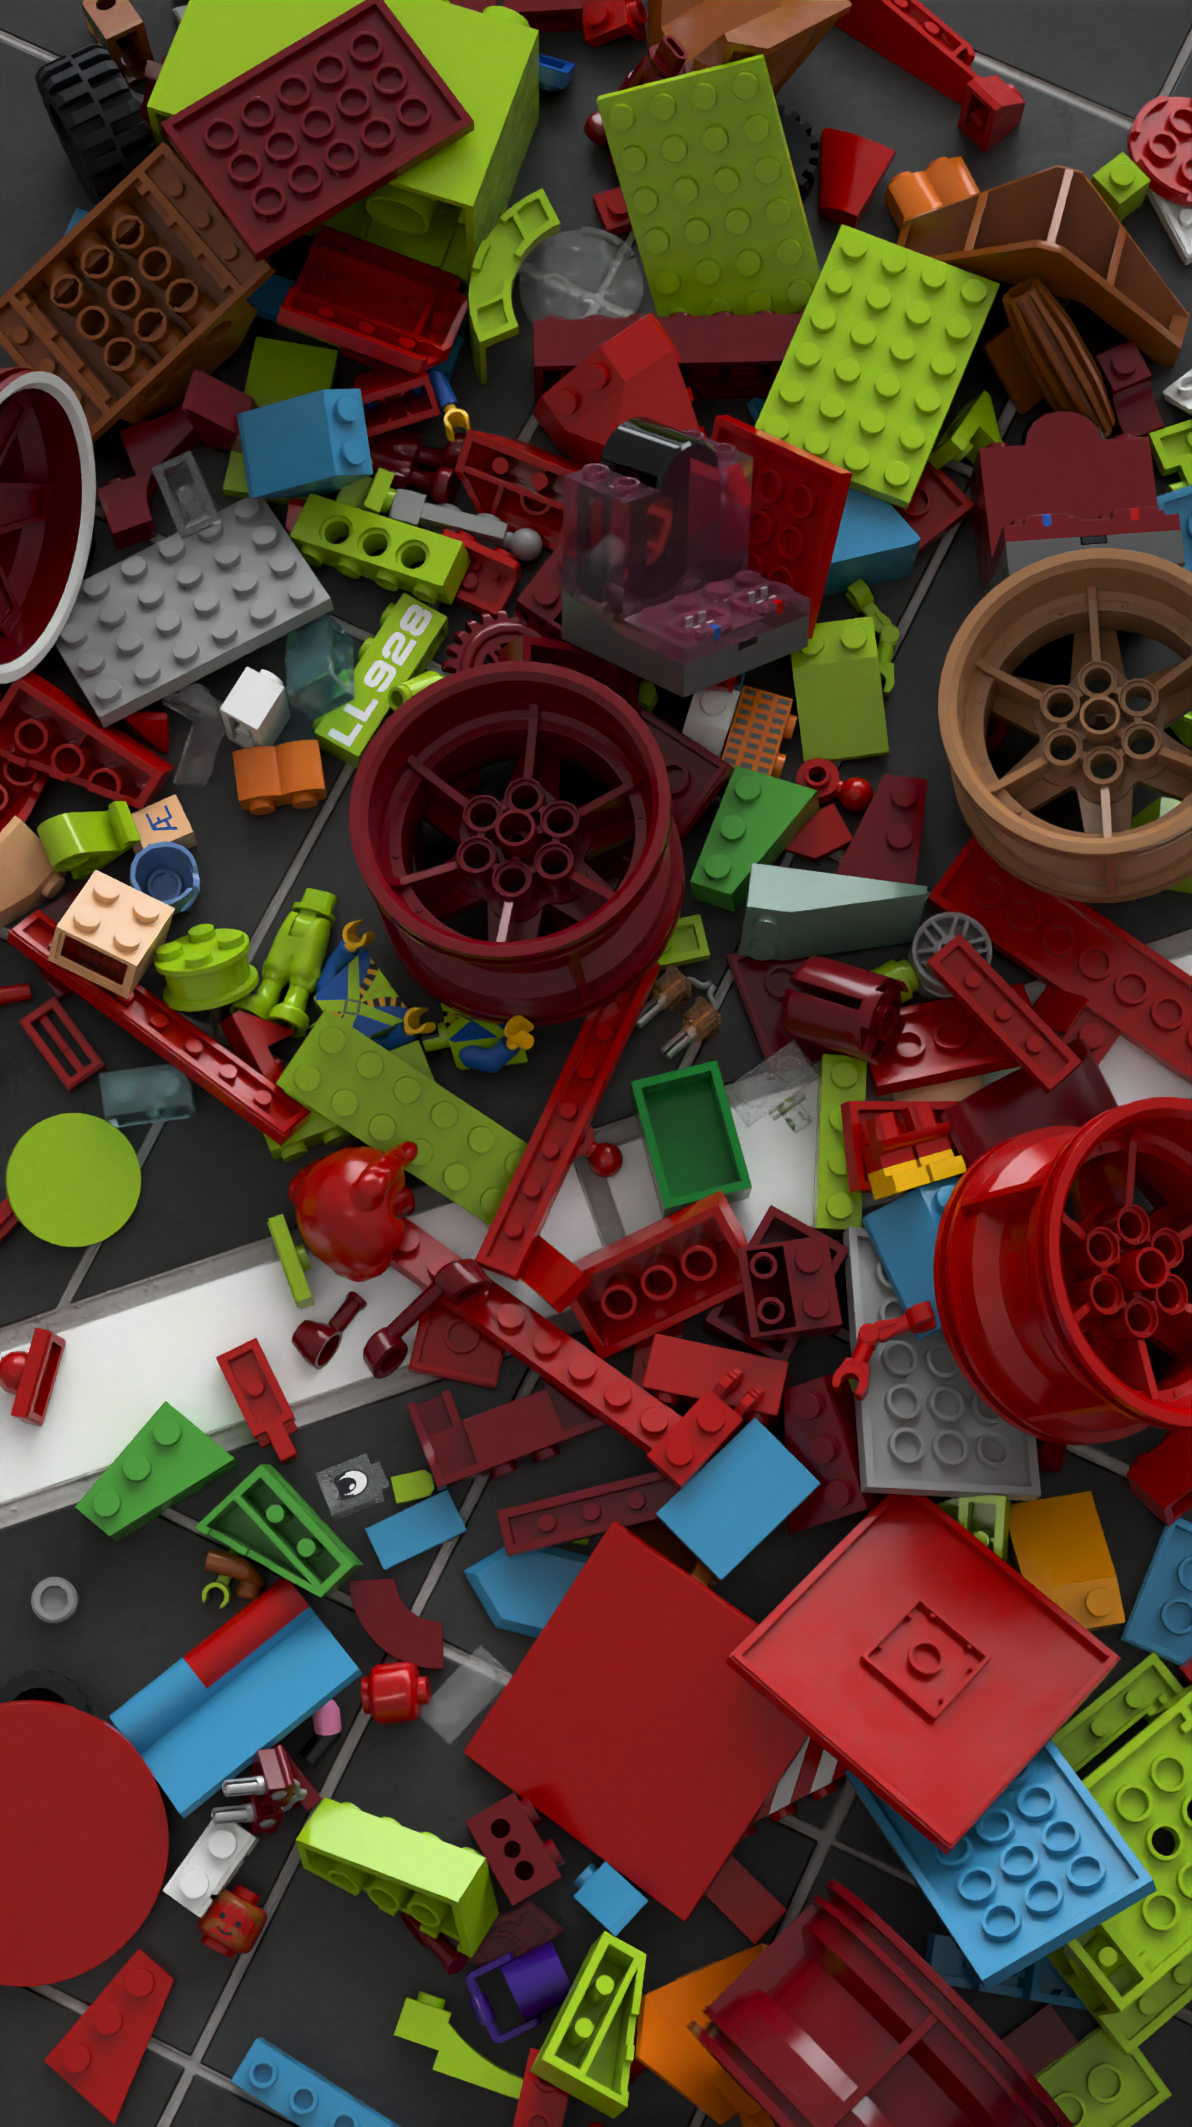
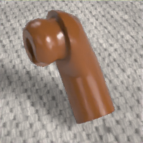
[204,1548,265,1602]

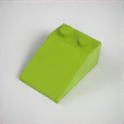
[790,616,890,762]

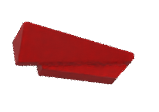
[834,0,981,106]

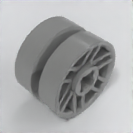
[907,912,992,1001]

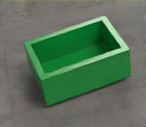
[629,1060,752,1218]

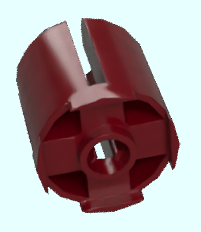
[781,956,908,1066]

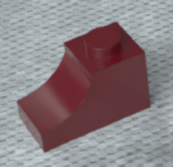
[1094,340,1165,437]

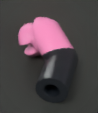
[299,1699,343,1768]

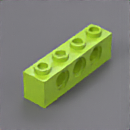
[289,493,471,605]

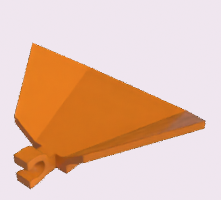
[635,1943,776,2127]

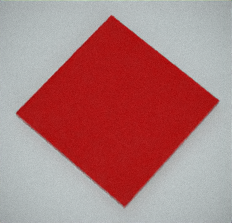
[726,1494,1121,1856]
[463,1522,810,1922]

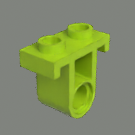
[37,801,141,880]

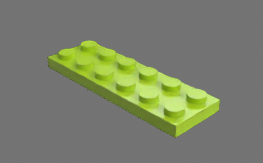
[275,1009,528,1226]

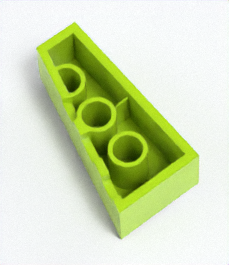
[295,1797,499,1958]

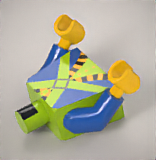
[304,920,436,1051]
[421,1003,534,1073]

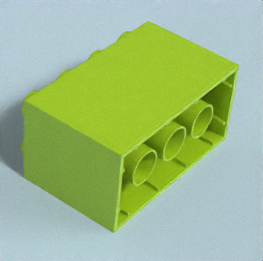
[147,0,539,285]

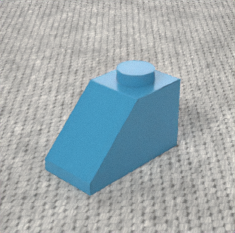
[573,1861,648,1937]

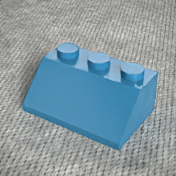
[862,1175,959,1341]

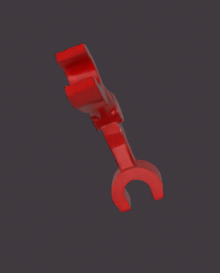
[832,1301,937,1401]

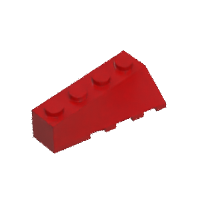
[0,671,175,810]

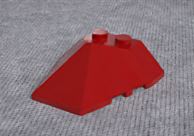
[532,313,709,527]

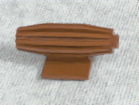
[981,277,1116,440]

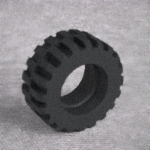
[35,43,157,206]

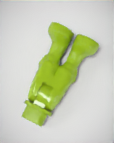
[229,888,338,1038]

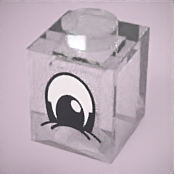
[315,1453,389,1521]

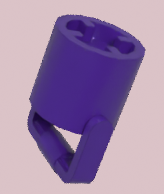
[466,1940,572,2043]

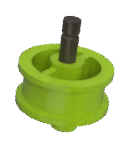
[154,924,259,1036]

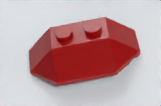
[454,429,627,551]

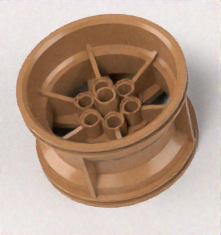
[938,548,1192,903]

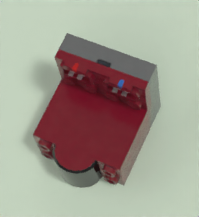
[968,409,1185,631]

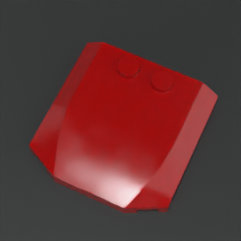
[276,224,469,375]

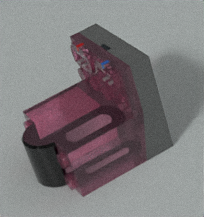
[561,416,810,698]

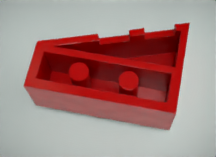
[643,1334,792,1430]

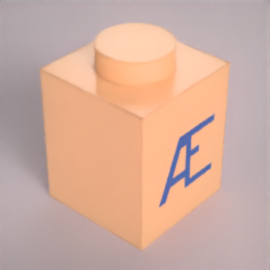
[131,794,197,855]

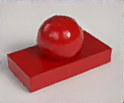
[0,1327,66,1427]

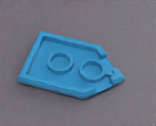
[463,1546,590,1638]

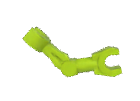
[845,578,900,697]

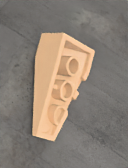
[0,815,67,929]

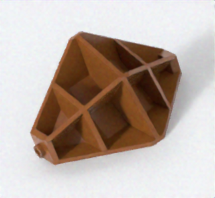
[647,0,852,96]
[897,165,1190,368]

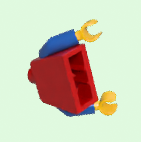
[353,364,471,464]

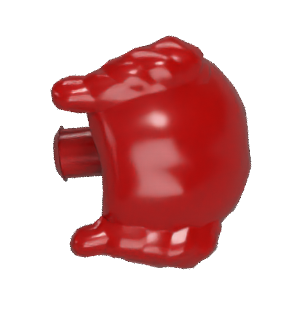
[288,1141,418,1282]

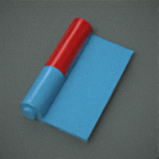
[109,1577,363,1818]

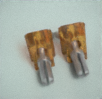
[636,965,722,1059]

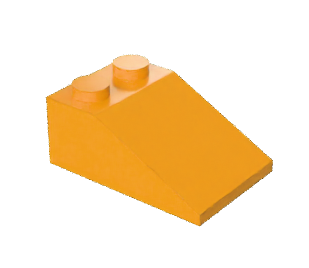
[1008,1491,1126,1631]

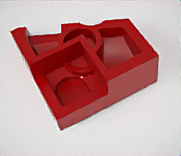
[818,128,896,229]

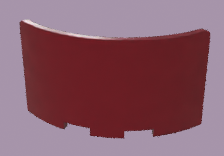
[940,1038,1119,1169]

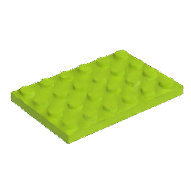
[596,54,821,317]
[755,224,1000,510]

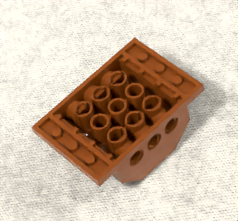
[0,141,276,444]

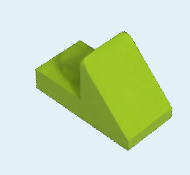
[928,390,1002,470]

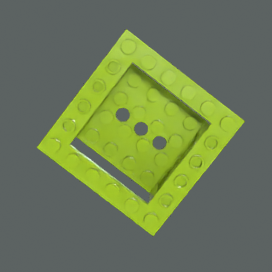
[1046,1652,1192,2055]

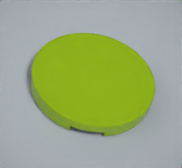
[5,1113,141,1247]

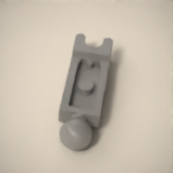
[388,489,543,561]

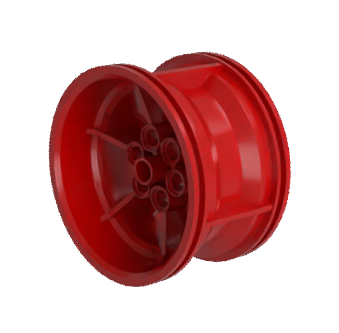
[933,1097,1192,1446]

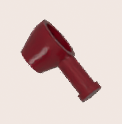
[291,1291,367,1370]
[398,1910,466,1975]

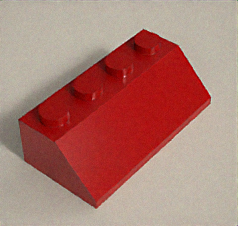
[569,1190,749,1359]

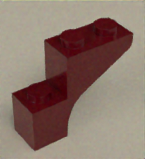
[96,405,202,550]

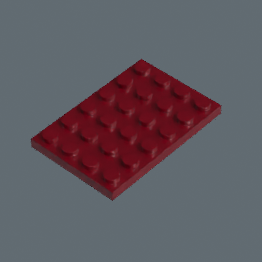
[160,0,474,262]

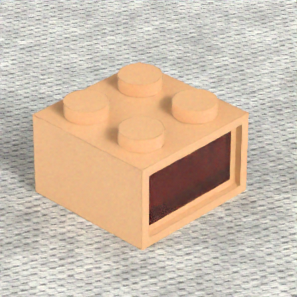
[48,870,175,999]

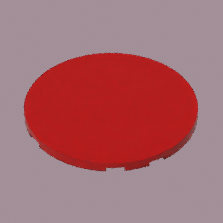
[0,1700,169,1987]

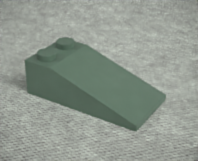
[738,863,928,961]

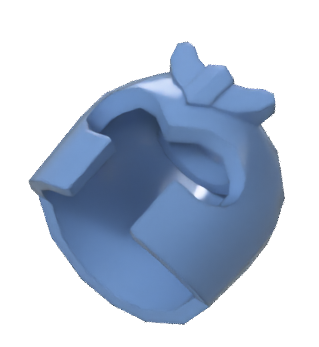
[129,841,201,915]

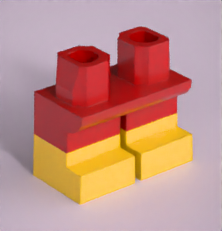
[860,1101,967,1200]

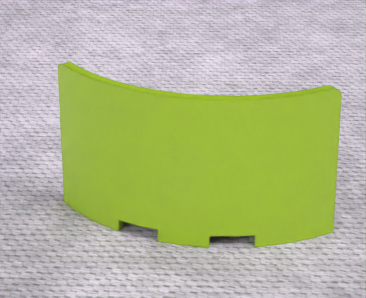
[468,188,560,385]

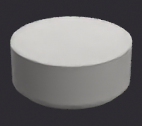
[31,1577,79,1624]

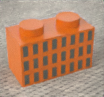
[721,685,798,781]

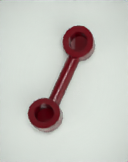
[363,1258,492,1379]

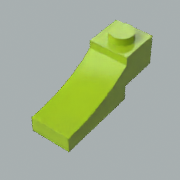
[394,1991,524,2100]

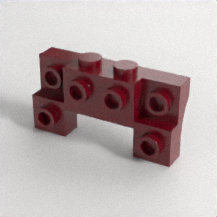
[407,1375,609,1491]

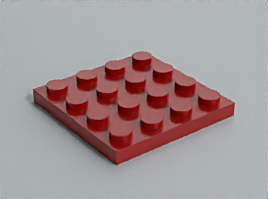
[687,415,853,639]

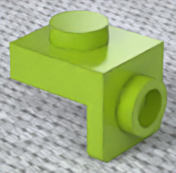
[336,467,396,514]

